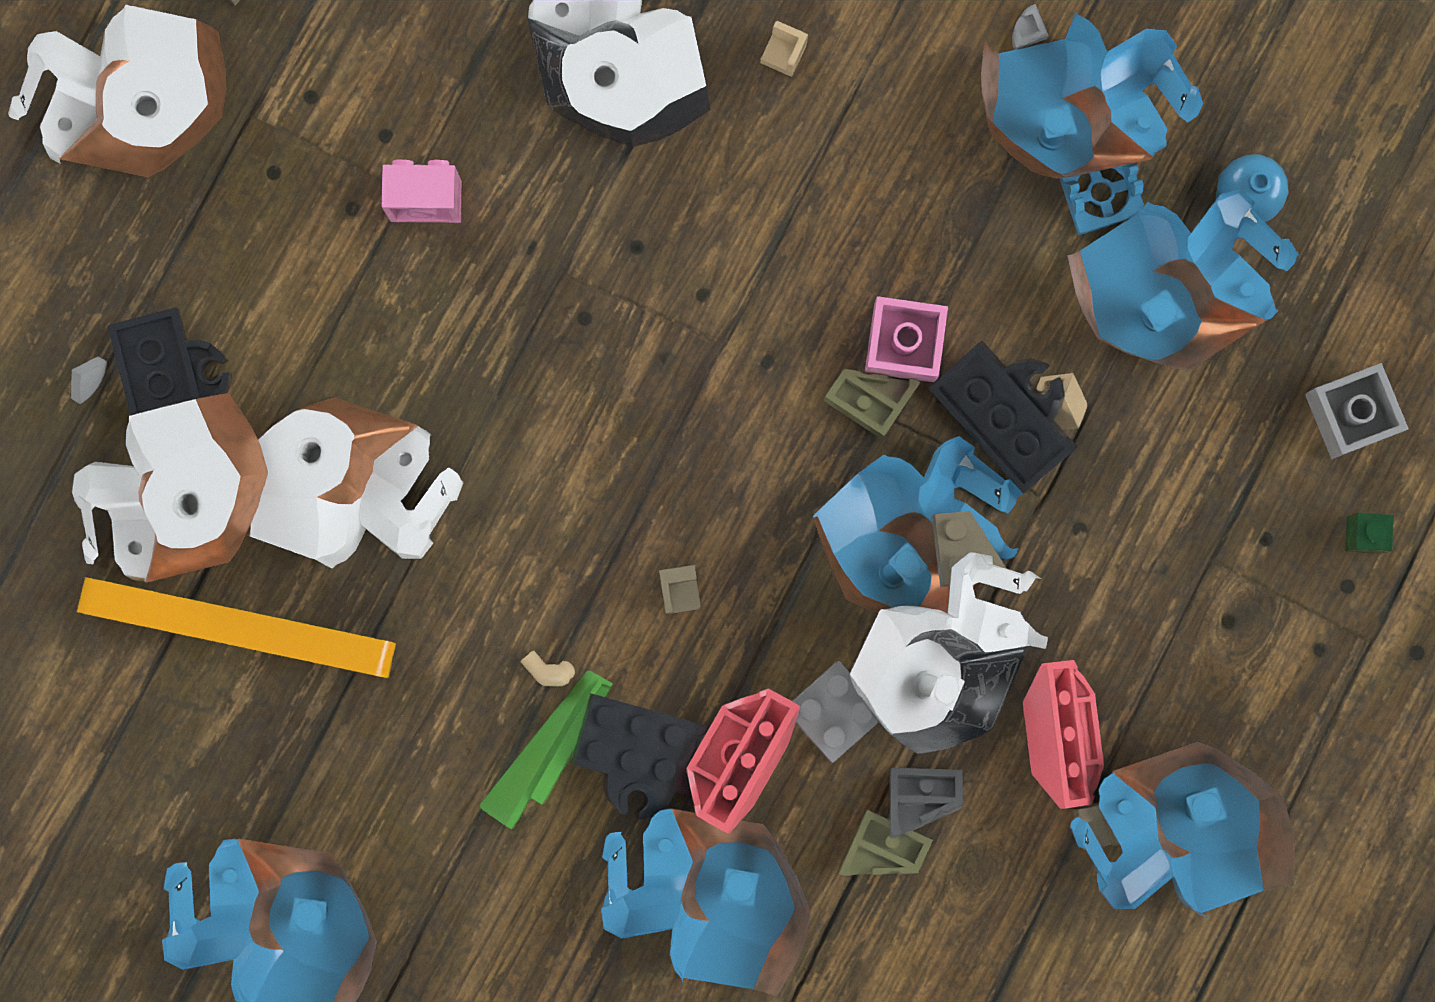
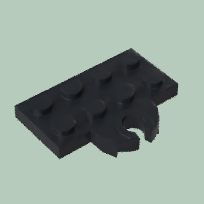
[108,307,232,416]
[929,341,1078,494]
[571,693,710,819]

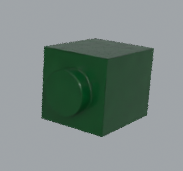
[1345,513,1394,554]

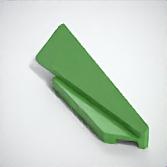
[480,671,613,829]

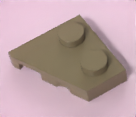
[932,511,1007,587]

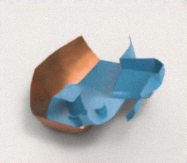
[981,13,1203,178]
[1068,189,1299,370]
[813,437,1023,613]
[1070,742,1294,918]
[601,809,811,997]
[162,839,377,1002]

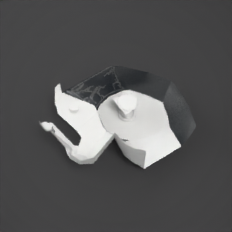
[528,0,711,147]
[850,552,1048,754]

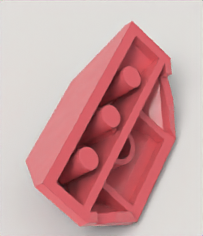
[1023,660,1104,809]
[686,688,801,834]

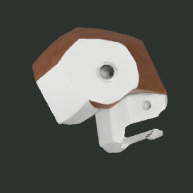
[8,5,226,178]
[72,393,268,583]
[246,397,463,568]

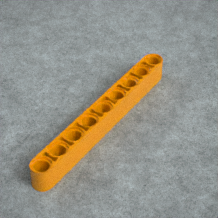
[77,577,396,678]

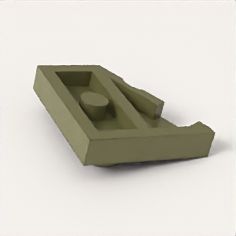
[823,369,920,439]
[838,809,933,876]

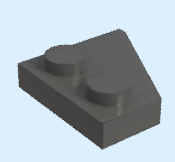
[889,768,963,838]

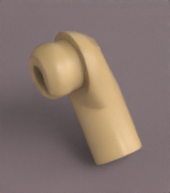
[521,650,575,686]

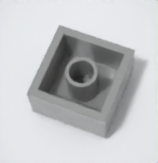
[1305,363,1409,459]
[792,661,878,763]

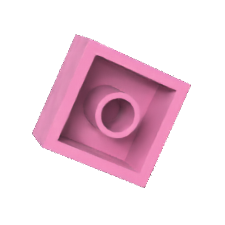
[382,160,462,223]
[865,296,948,383]

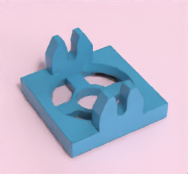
[1059,156,1144,236]

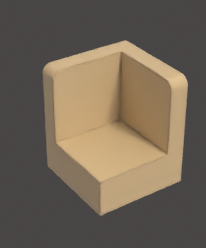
[760,21,808,77]
[1036,373,1087,430]

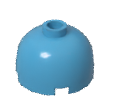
[1216,154,1289,223]

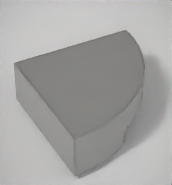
[1012,4,1048,50]
[71,356,107,404]

